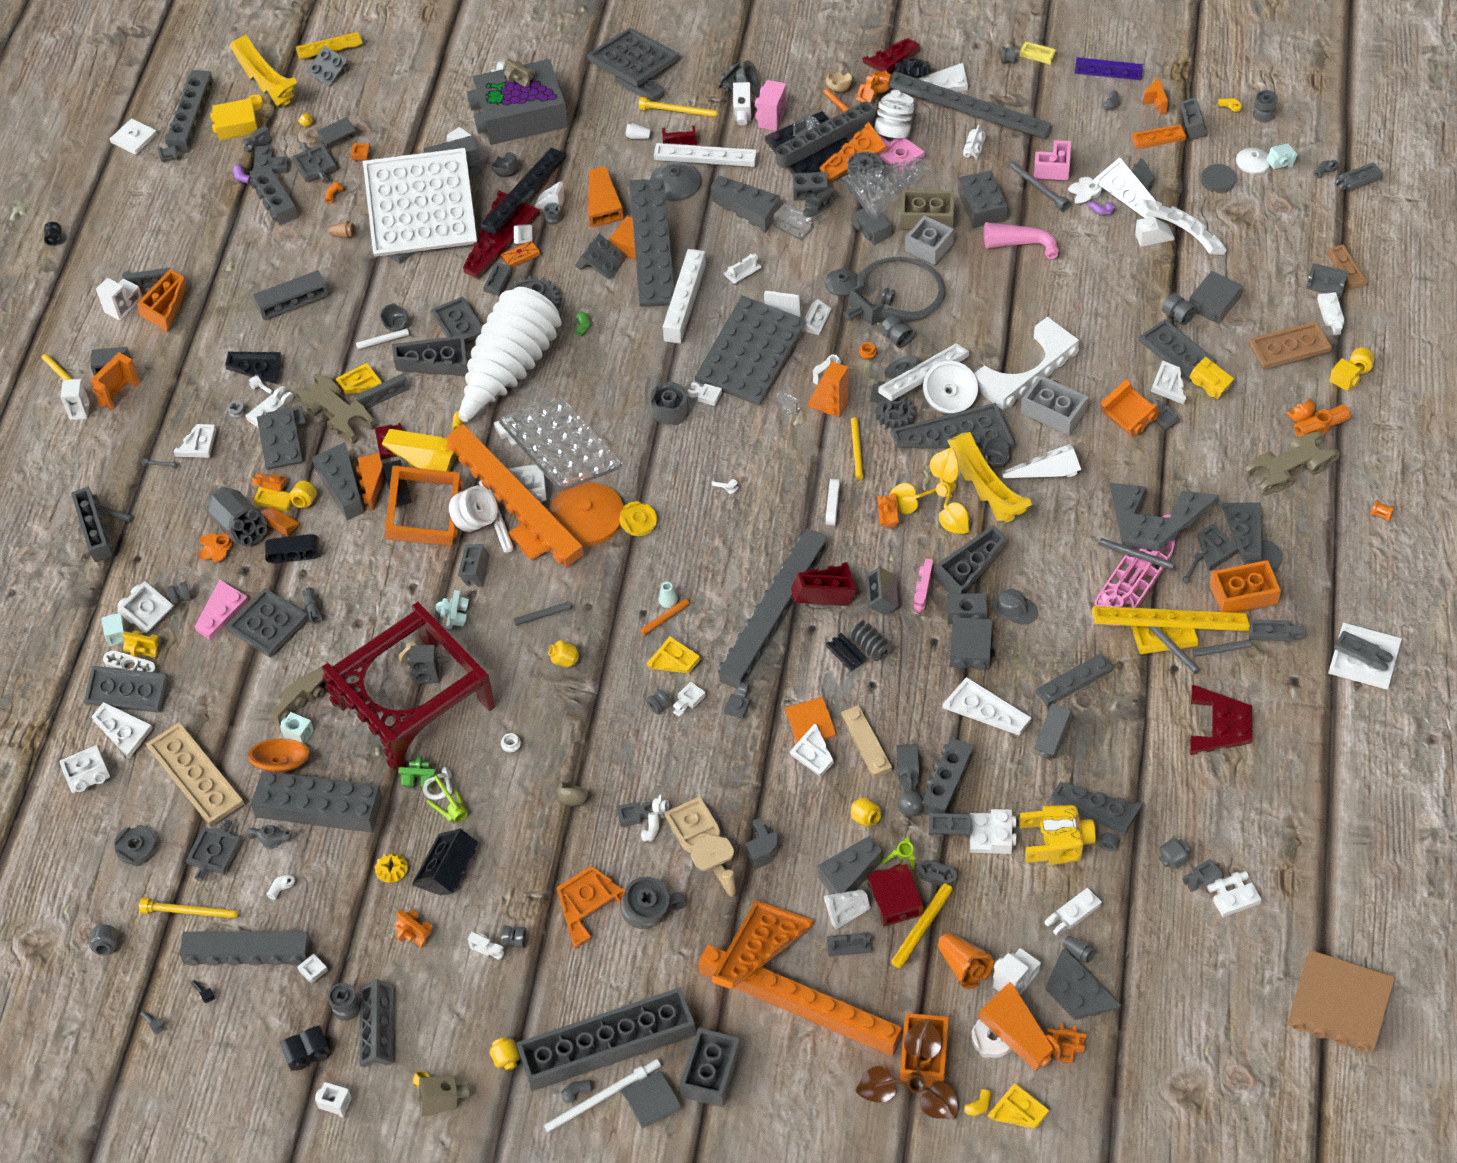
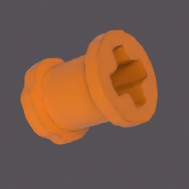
[1370,500,1395,522]

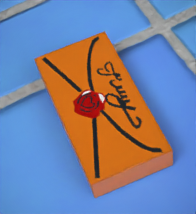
[501,241,540,268]

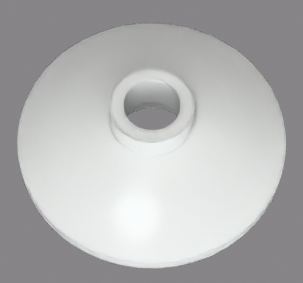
[1236,148,1270,174]

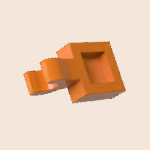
[856,74,879,103]

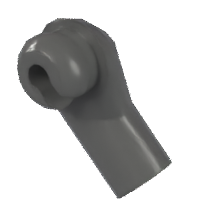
[1313,160,1338,178]
[562,1081,591,1103]

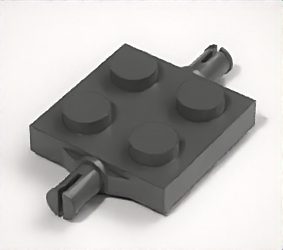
[292,142,337,183]
[186,819,242,882]

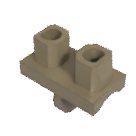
[504,59,535,87]

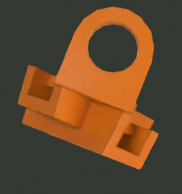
[1046,1023,1086,1064]

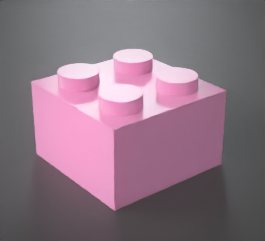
[755,80,787,131]

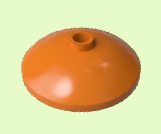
[248,739,309,773]

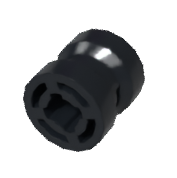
[44,222,62,246]

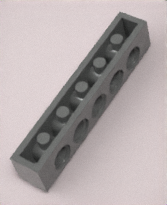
[165,70,214,153]

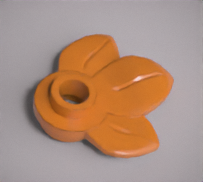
[197,533,233,563]

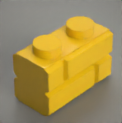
[1189,357,1234,400]

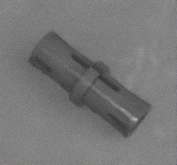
[302,587,322,624]

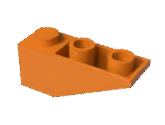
[356,453,385,511]

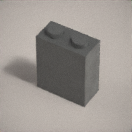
[1189,271,1243,324]
[949,617,992,670]

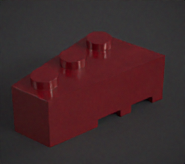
[791,562,856,606]

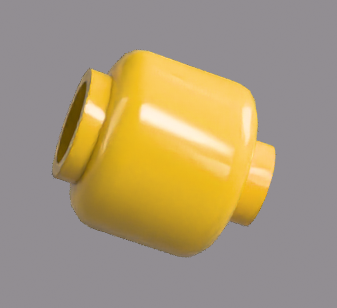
[1349,347,1375,375]
[290,481,317,508]
[548,640,579,668]
[851,797,881,827]
[489,1037,520,1071]

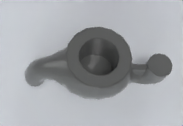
[246,825,292,849]

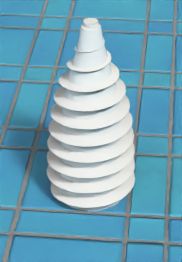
[458,287,561,422]

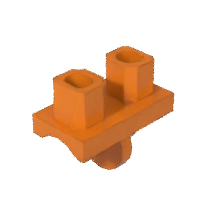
[877,493,899,529]
[395,909,433,948]

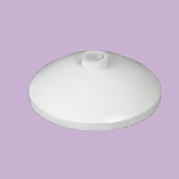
[923,361,978,414]

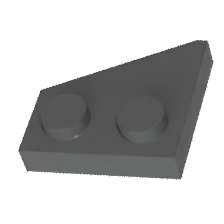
[1197,524,1238,571]

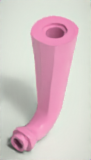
[983,222,1059,259]

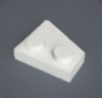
[1151,361,1186,404]

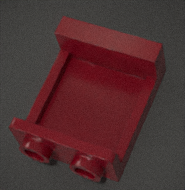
[867,864,923,927]

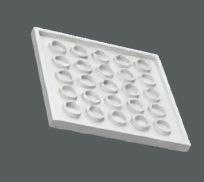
[363,148,477,257]

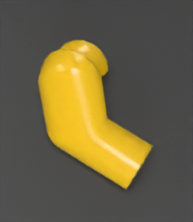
[964,1089,991,1116]

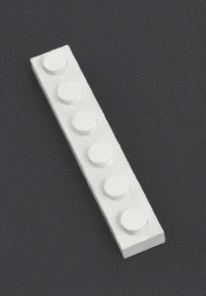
[654,143,757,167]
[879,343,969,401]

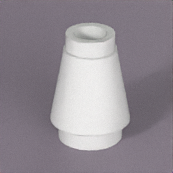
[625,123,650,139]

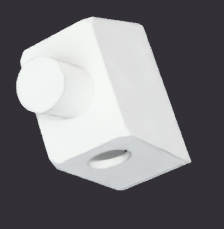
[733,82,751,125]

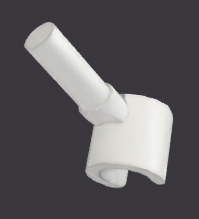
[249,376,273,394]
[712,479,739,494]

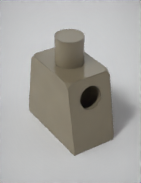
[418,1076,469,1117]

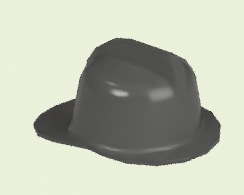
[736,60,761,98]
[992,589,1038,625]

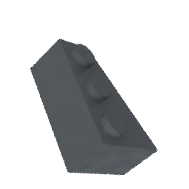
[818,836,882,894]

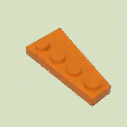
[820,122,887,183]

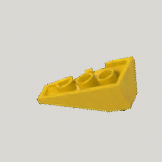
[382,429,457,472]

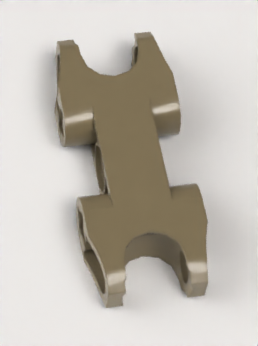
[294,374,375,443]
[1244,432,1340,495]

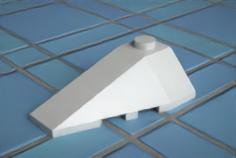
[1001,444,1081,478]

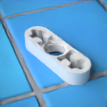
[826,479,840,526]
[103,651,157,673]

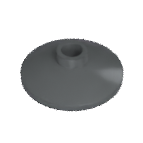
[825,269,858,296]
[884,355,918,378]

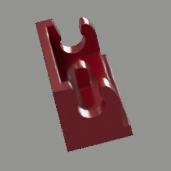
[662,125,697,146]

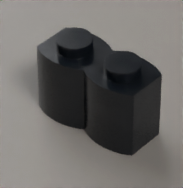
[280,1025,331,1071]

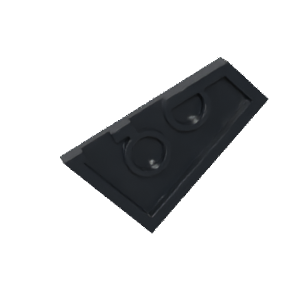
[225,351,282,384]

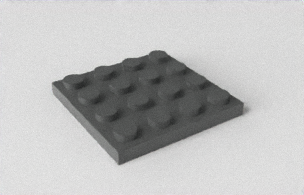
[587,28,680,86]

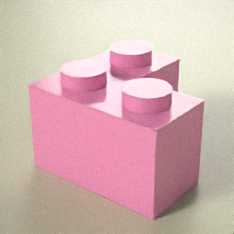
[1034,140,1071,180]

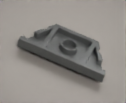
[1046,948,1121,1020]

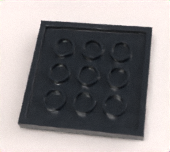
[765,111,849,174]

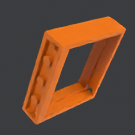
[384,465,463,546]

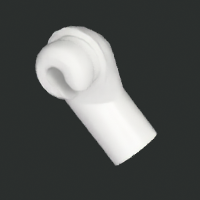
[267,875,295,900]

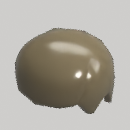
[557,782,588,806]

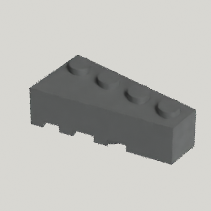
[392,335,469,376]

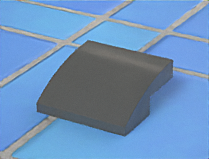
[621,1071,681,1129]

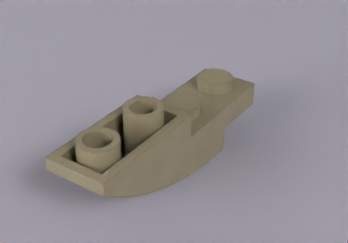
[271,664,334,727]

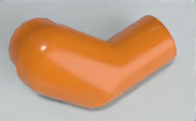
[325,181,344,204]

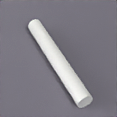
[356,329,409,350]

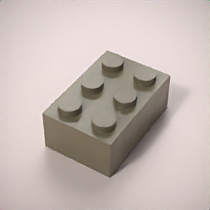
[901,189,954,229]

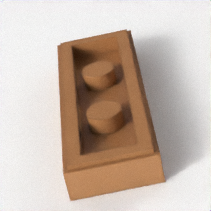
[1327,244,1367,290]

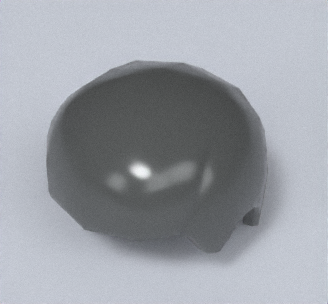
[491,152,517,176]
[380,303,409,332]
[981,438,1010,468]

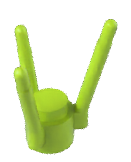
[426,775,468,823]
[882,838,915,870]

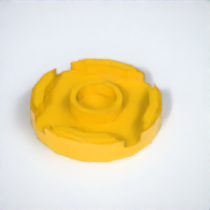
[619,501,657,536]

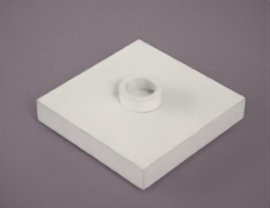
[110,118,158,155]

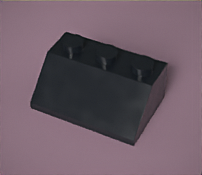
[412,828,479,896]

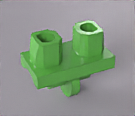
[398,756,438,789]

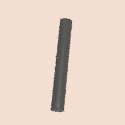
[97,505,133,523]
[513,601,571,626]
[1192,639,1252,657]

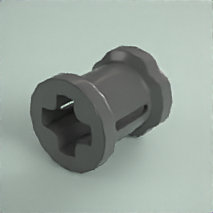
[158,145,178,162]

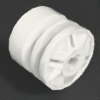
[874,100,914,138]

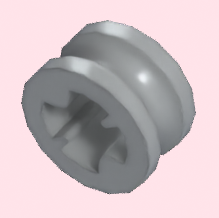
[227,400,245,419]

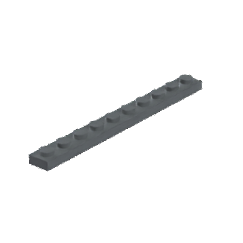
[889,72,1052,139]

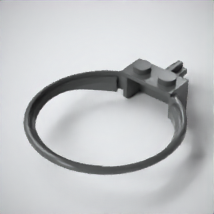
[843,257,945,325]

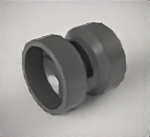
[167,581,191,605]
[501,925,526,948]

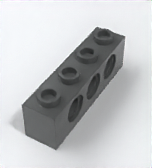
[249,165,298,226]
[921,738,974,815]

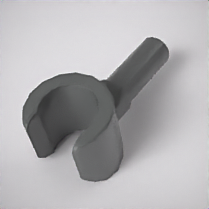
[141,1011,165,1034]

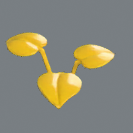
[889,447,970,534]

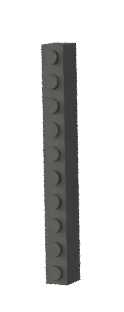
[718,528,828,689]

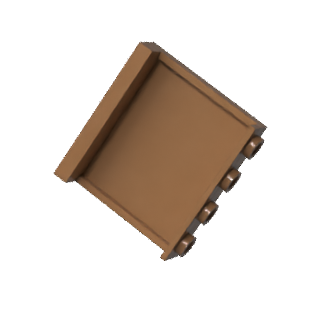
[1287,950,1395,1054]

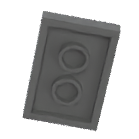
[431,296,482,344]
[256,409,303,470]

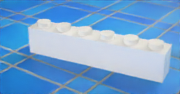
[663,249,706,344]

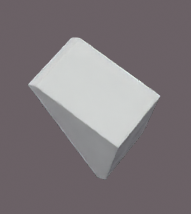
[535,181,565,209]

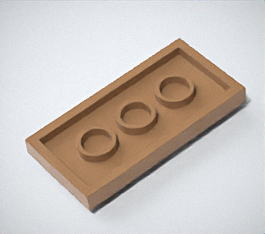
[1249,321,1332,370]

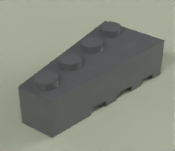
[711,175,781,233]
[312,442,364,521]
[933,525,1006,594]

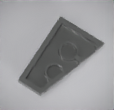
[615,76,664,102]

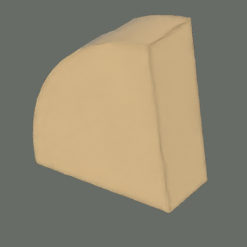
[399,640,417,663]

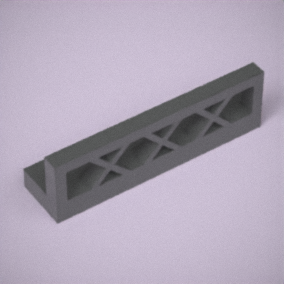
[359,979,393,1068]

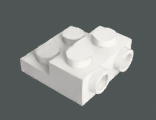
[507,464,547,503]
[117,581,173,634]
[59,745,110,793]
[970,809,1016,854]

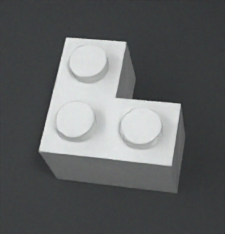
[96,278,143,320]
[993,948,1041,995]

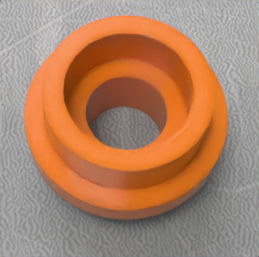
[859,342,877,359]

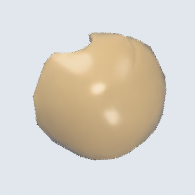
[826,71,853,93]

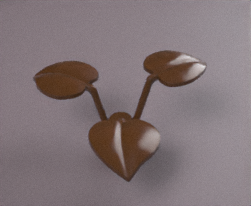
[856,1020,958,1119]

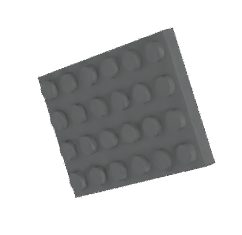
[694,295,806,406]

